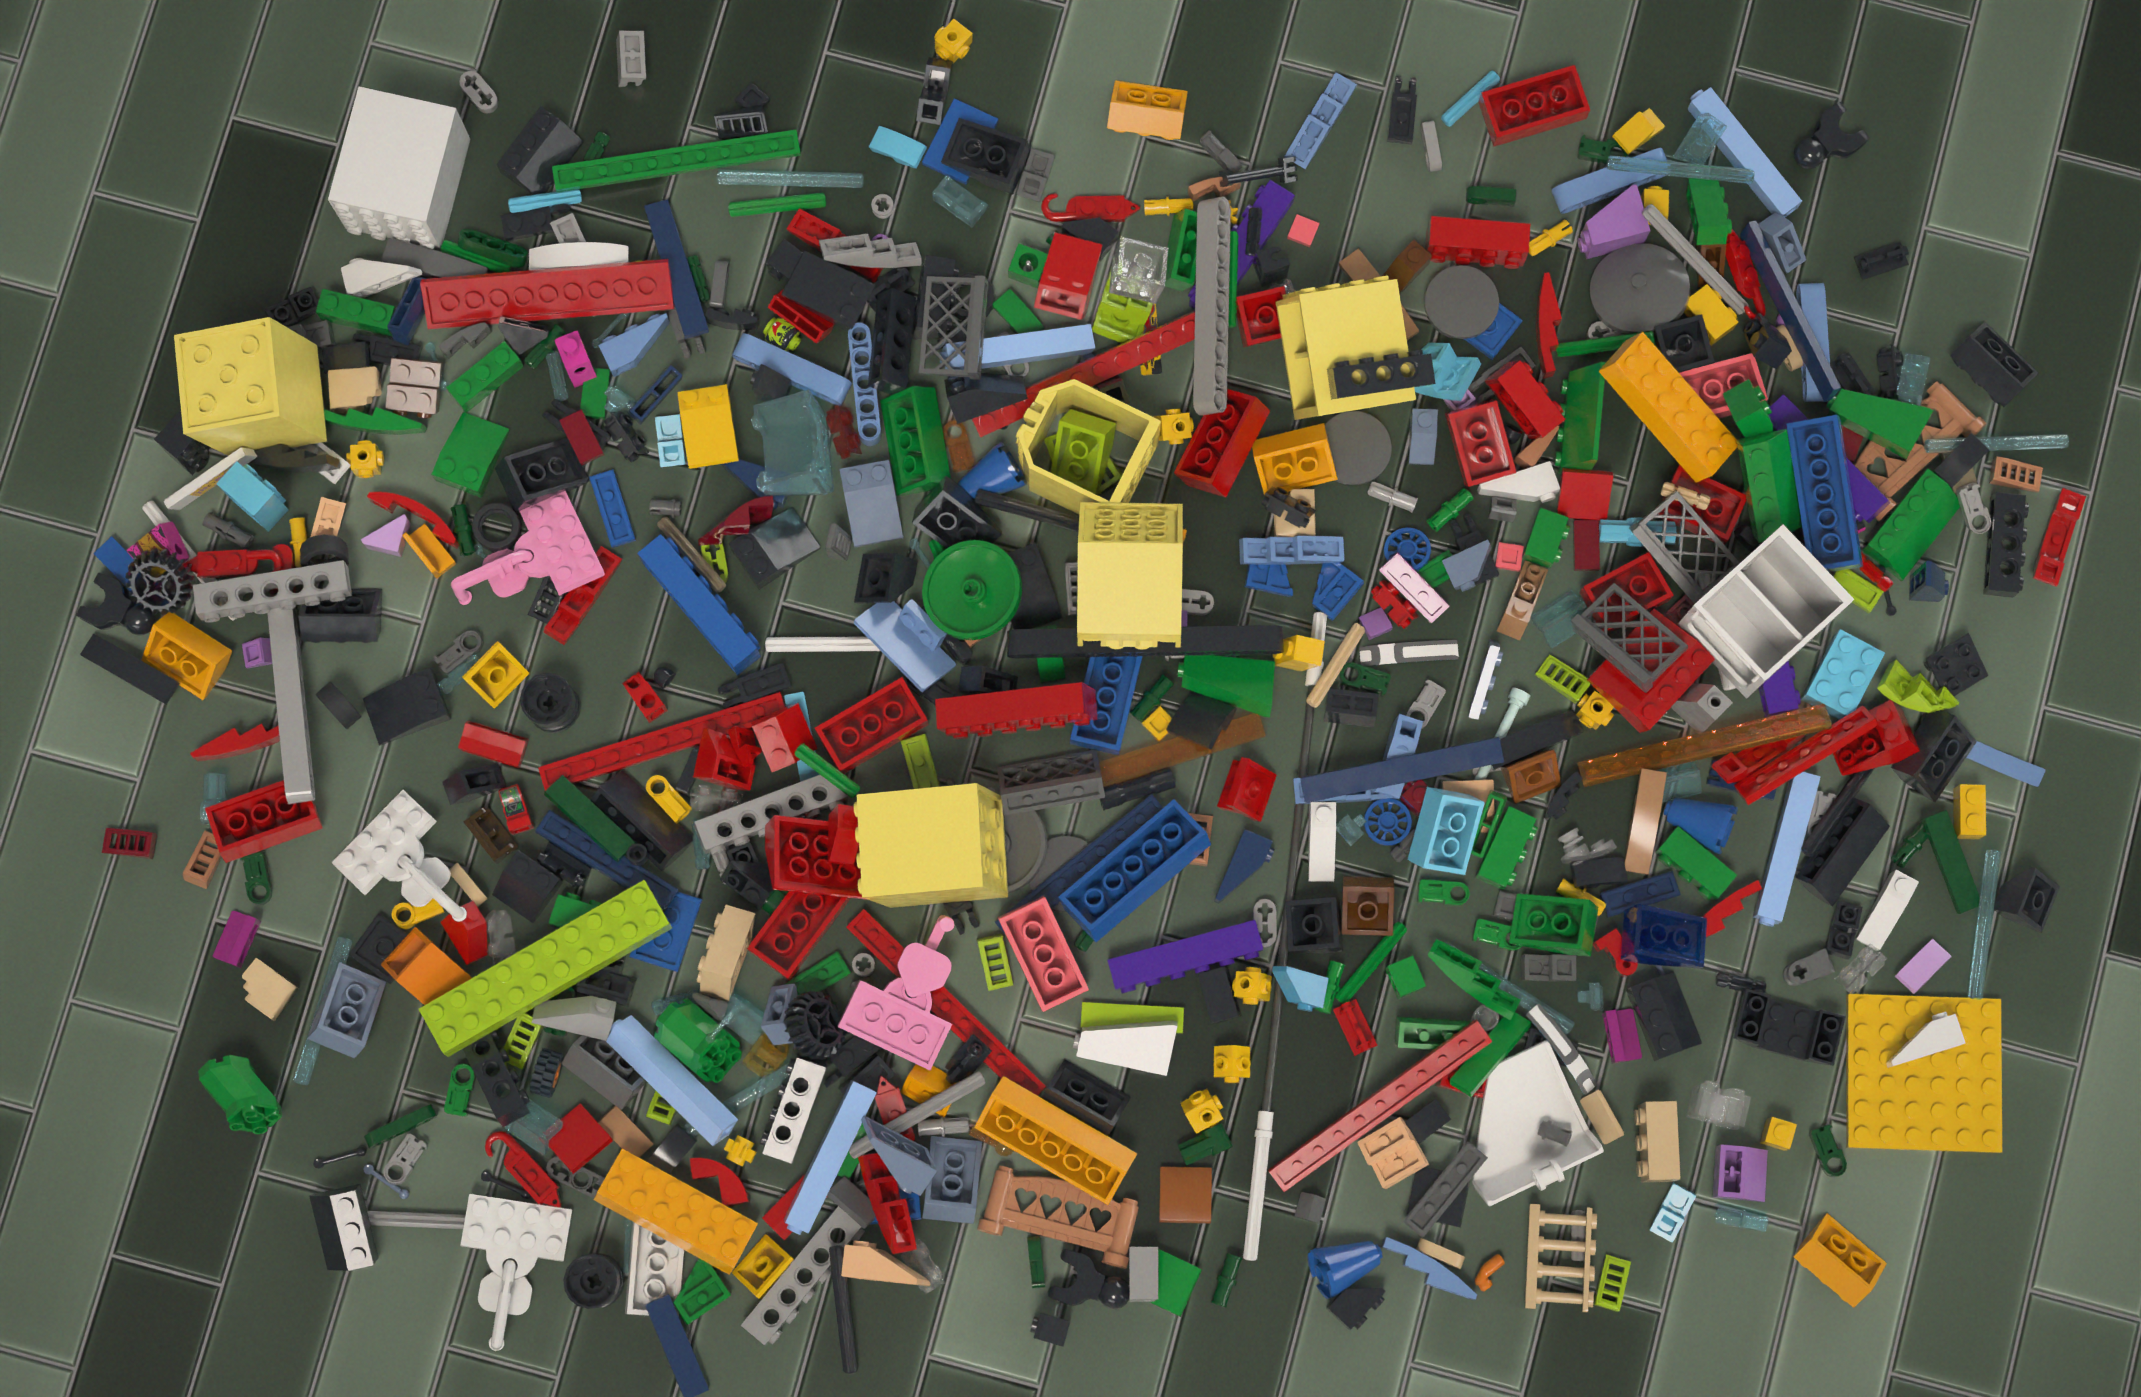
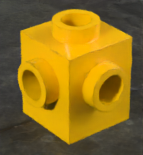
[934,19,973,64]
[1153,408,1194,445]
[346,441,384,478]
[1576,691,1614,730]
[1232,967,1272,1005]
[1214,1045,1250,1083]
[1180,1088,1223,1134]

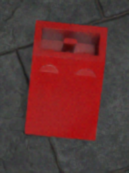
[1034,232,1103,320]
[1833,700,1920,776]

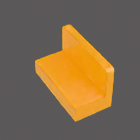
[402,524,456,579]
[900,1064,960,1117]

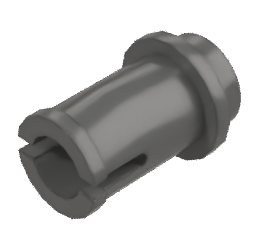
[649,498,682,518]
[1538,1120,1572,1147]

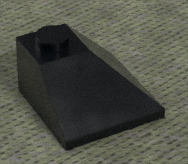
[854,553,918,604]
[1992,867,2060,933]

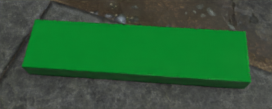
[1450,1012,1531,1097]

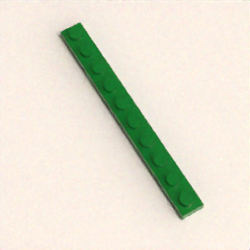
[552,130,801,193]

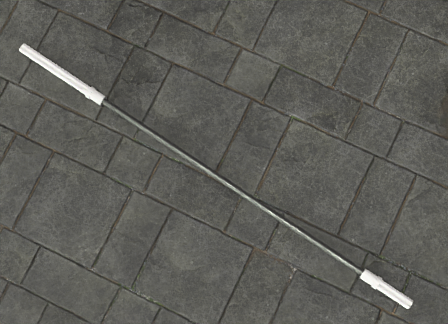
[1243,612,1327,1261]

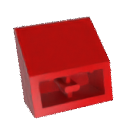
[693,728,755,790]

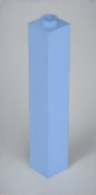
[1688,87,1802,217]
[939,324,1095,370]
[1753,772,1820,927]
[606,1015,738,1146]
[784,1080,877,1235]

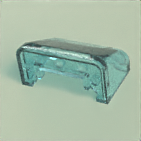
[751,389,834,496]

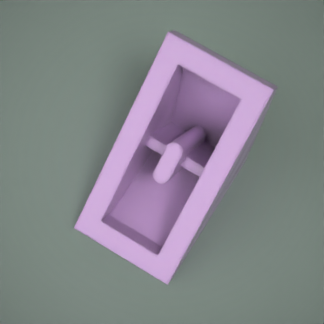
[361,514,411,557]

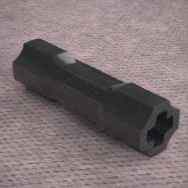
[1100,767,1176,811]

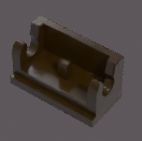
[463,807,519,864]

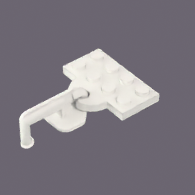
[332,790,467,922]
[460,1194,572,1351]

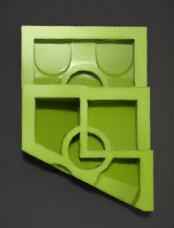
[1092,263,1155,343]
[1877,659,1959,713]

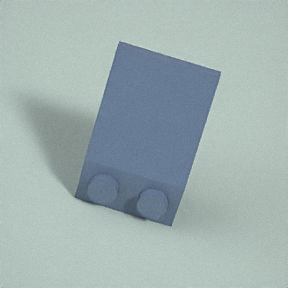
[840,460,903,547]
[307,962,386,1058]
[861,1116,937,1196]
[922,1136,982,1224]

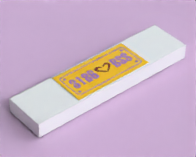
[164,447,257,510]

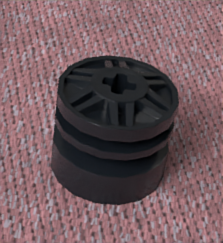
[520,673,581,733]
[563,1253,625,1309]

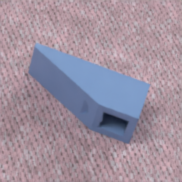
[598,313,670,377]
[1375,714,1423,799]

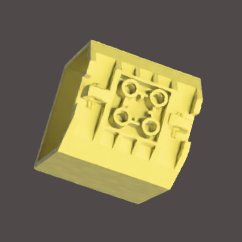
[1016,379,1161,514]
[1077,502,1183,649]

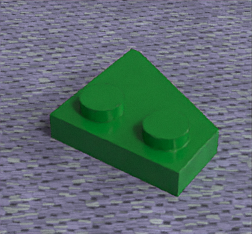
[673,1258,731,1325]

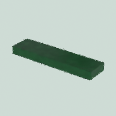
[544,775,636,862]
[1921,810,1983,914]

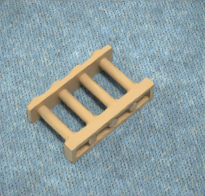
[1525,1204,1597,1313]

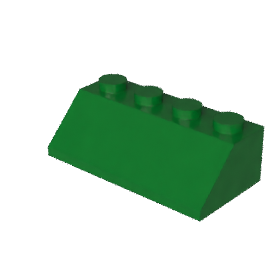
[880,386,951,496]
[1736,429,1802,543]
[1862,469,1960,581]

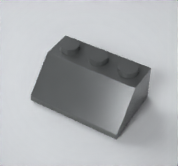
[561,1031,647,1110]

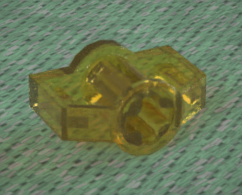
[742,1033,788,1077]

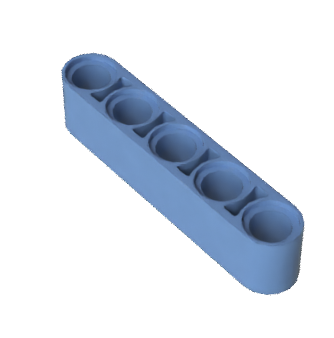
[1551,148,1672,214]
[1796,283,1830,402]
[848,323,882,446]
[732,333,852,406]

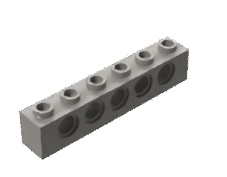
[193,560,352,622]
[694,768,848,855]
[741,1206,865,1345]

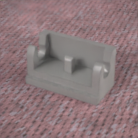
[616,31,646,87]
[1129,1247,1158,1302]

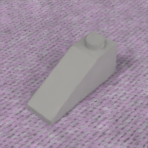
[531,996,616,1041]

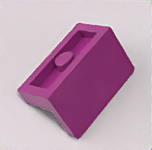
[213,911,261,968]
[1602,1008,1642,1064]

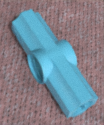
[1599,517,1676,547]

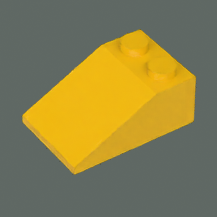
[677,384,739,469]

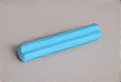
[1441,71,1500,127]
[508,189,582,213]

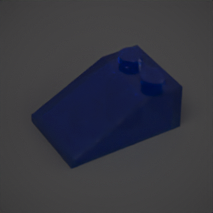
[1621,904,1707,968]

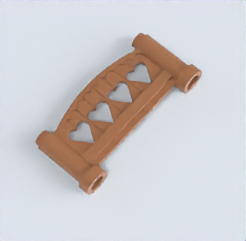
[1853,381,1987,522]
[977,1166,1139,1269]

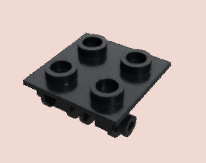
[1924,633,1989,696]

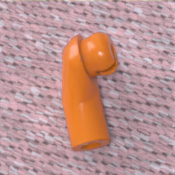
[1475,1254,1505,1292]

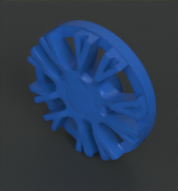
[1384,528,1431,572]
[1364,798,1412,846]

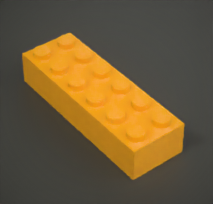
[1599,332,1737,482]
[974,1076,1137,1205]
[594,1149,758,1275]

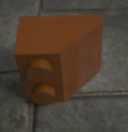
[1342,876,1394,936]

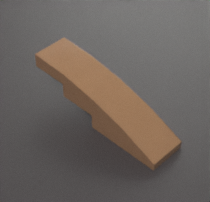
[1339,248,1419,340]
[1624,769,1667,875]

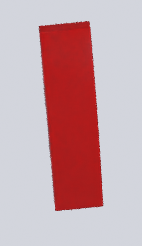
[787,209,883,283]
[1536,272,1562,379]
[544,546,622,645]
[190,724,280,761]
[1674,880,1762,951]
[858,1153,917,1254]

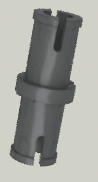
[202,512,254,549]

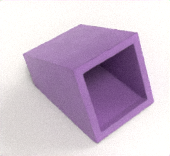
[1578,184,1650,259]

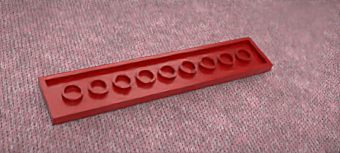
[420,259,675,329]

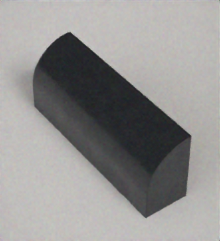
[590,770,695,871]
[1795,798,1890,907]

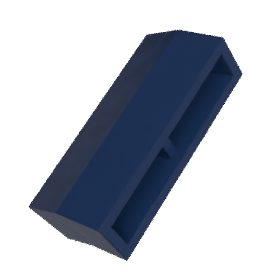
[387,277,426,345]
[628,365,683,425]

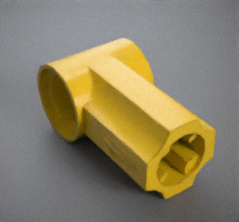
[646,775,692,824]
[392,898,445,929]

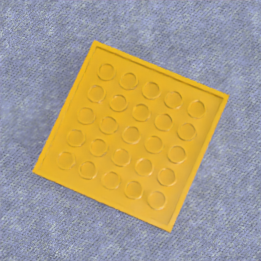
[1846,994,2002,1153]

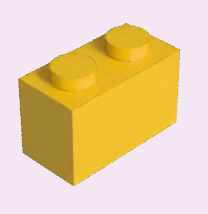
[1684,284,1738,346]
[1273,635,1325,671]
[1953,784,1986,839]

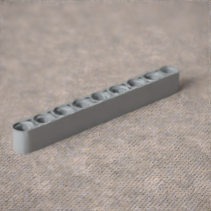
[1193,197,1231,415]
[267,591,315,804]

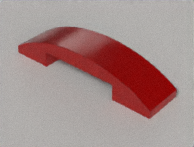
[2033,488,2086,587]
[367,492,459,549]
[1711,715,1807,784]

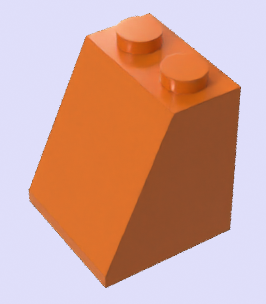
[380,927,472,1005]

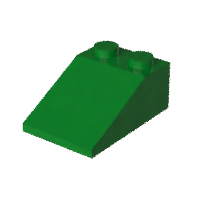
[1723,379,1773,438]
[431,412,510,498]
[1509,894,1599,957]

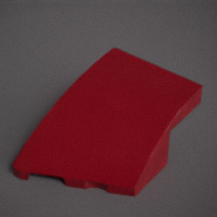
[698,495,774,546]

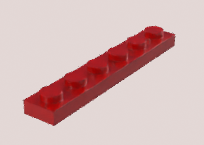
[1734,706,1878,805]

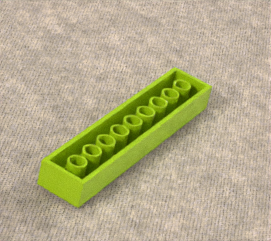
[419,880,672,1057]

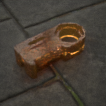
[943,420,974,473]

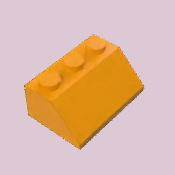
[1107,80,1188,140]
[1252,423,1338,495]
[141,612,232,700]
[1793,1213,1887,1308]

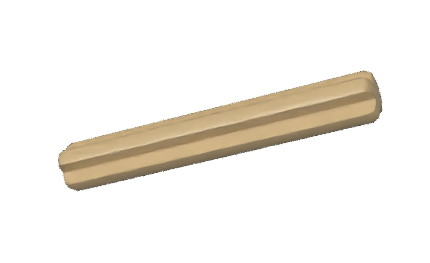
[1306,623,1365,708]

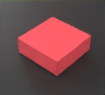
[1287,214,1320,248]
[1495,542,1524,572]

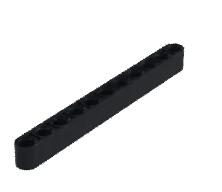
[1007,625,1284,658]

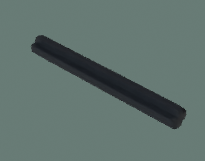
[974,489,1079,532]
[1801,768,1875,857]
[829,1245,858,1374]

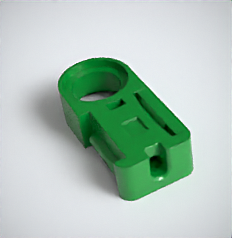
[1417,879,1470,906]
[1472,919,1522,951]
[444,1064,476,1117]

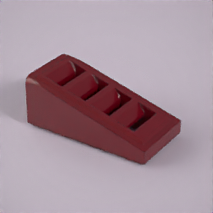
[102,828,157,859]

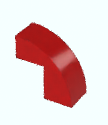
[690,1158,750,1206]

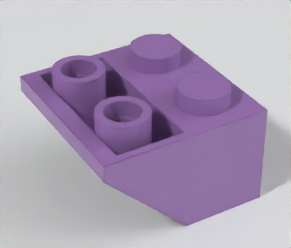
[1713,1145,1768,1202]

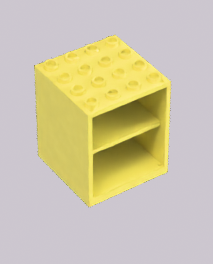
[1276,276,1416,420]
[174,317,327,456]
[854,783,1008,908]

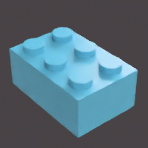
[216,461,289,532]
[1801,629,1885,720]
[1407,787,1485,875]

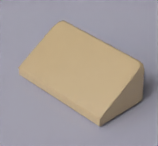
[1580,1090,1624,1144]

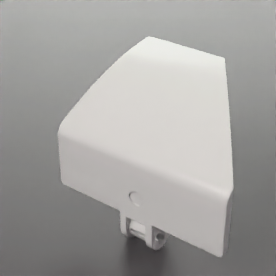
[1472,1040,1604,1206]

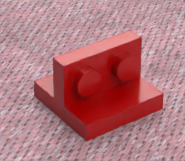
[1217,757,1277,822]

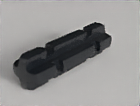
[1245,207,1262,256]
[1716,972,1766,993]

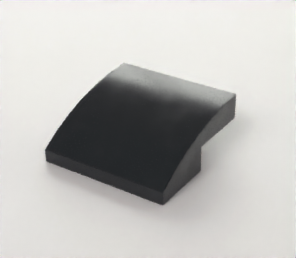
[1166,691,1237,750]
[1406,1167,1470,1228]

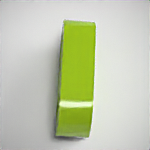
[701,544,729,583]

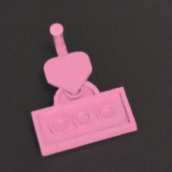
[451,491,605,605]
[837,915,954,1070]

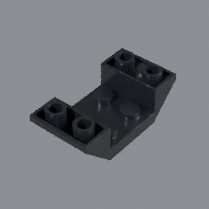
[1733,989,1846,1066]

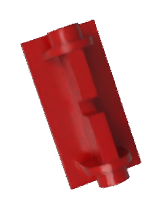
[1371,580,1419,629]
[1333,999,1378,1056]

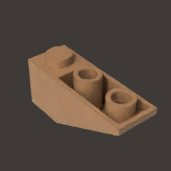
[1497,560,1548,641]

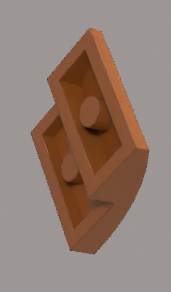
[1159,1167,1212,1223]

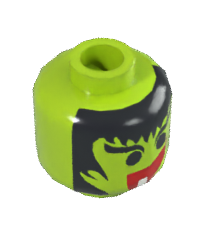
[763,317,801,351]

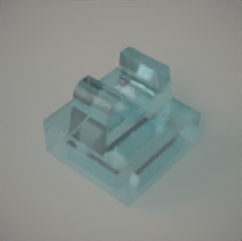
[604,386,635,413]
[1336,814,1367,846]
[1577,983,1603,1011]

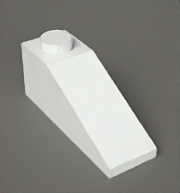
[341,258,422,298]
[1477,461,1560,503]
[1308,802,1336,882]
[1856,870,1919,952]
[1886,1012,1966,1068]

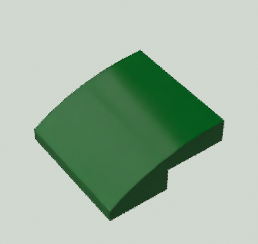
[1150,1246,1202,1317]

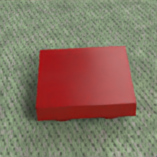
[1556,468,1614,520]
[540,1103,613,1174]

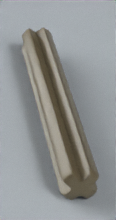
[657,517,726,593]

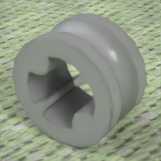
[871,194,894,219]
[1558,828,1584,850]
[852,953,875,977]

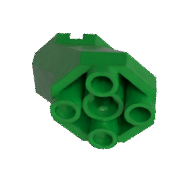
[654,998,742,1083]
[198,1055,282,1134]

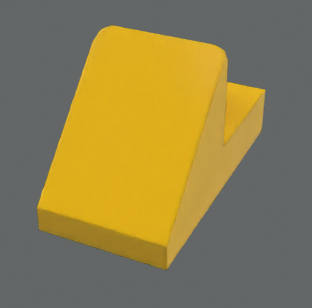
[1612,108,1665,154]

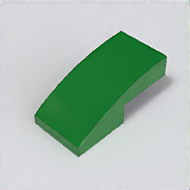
[993,289,1045,334]

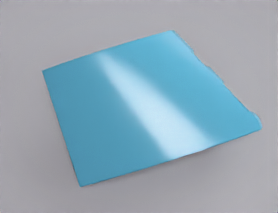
[1414,343,1481,401]

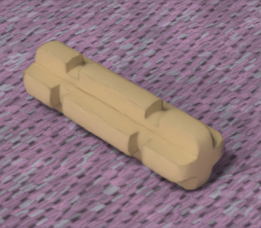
[1661,482,1710,510]

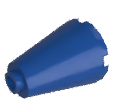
[957,442,1027,499]
[1664,798,1738,854]
[1308,1241,1383,1299]

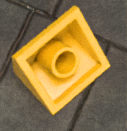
[462,641,529,709]
[732,1234,795,1299]

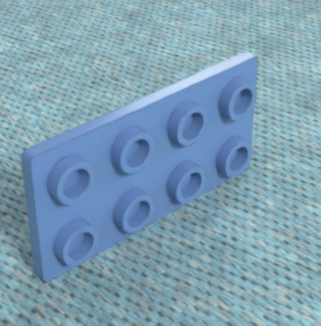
[854,599,956,692]

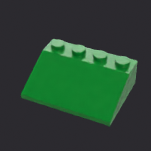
[1554,362,1606,474]

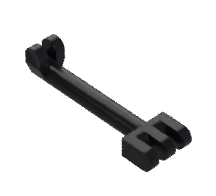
[1219,156,1298,187]

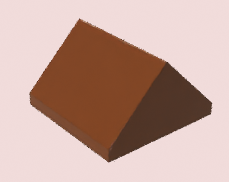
[1500,749,1561,804]

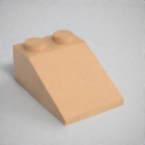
[841,1241,930,1286]

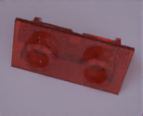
[826,405,862,459]

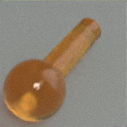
[968,1125,1014,1157]

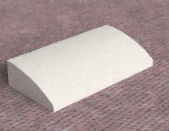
[625,1221,684,1317]

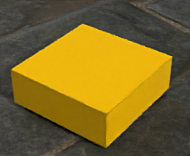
[1142,706,1172,742]

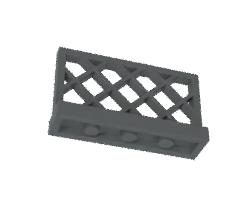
[919,276,988,380]
[1629,490,1740,604]
[1571,583,1688,693]
[997,749,1105,815]

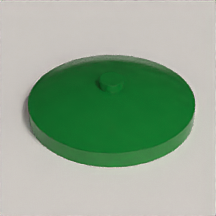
[922,540,1022,640]

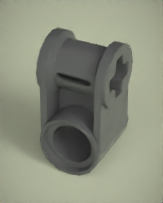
[1783,948,1836,986]

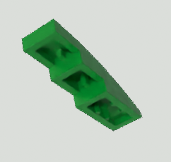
[324,407,427,435]
[1428,939,1521,1020]

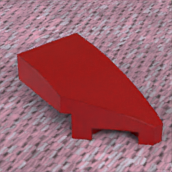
[728,726,762,767]

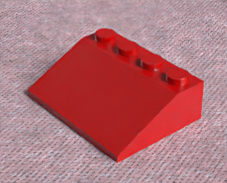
[1587,609,1715,733]
[765,815,868,900]

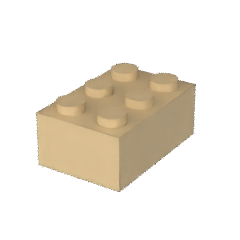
[697,905,755,1002]
[1634,1101,1680,1182]

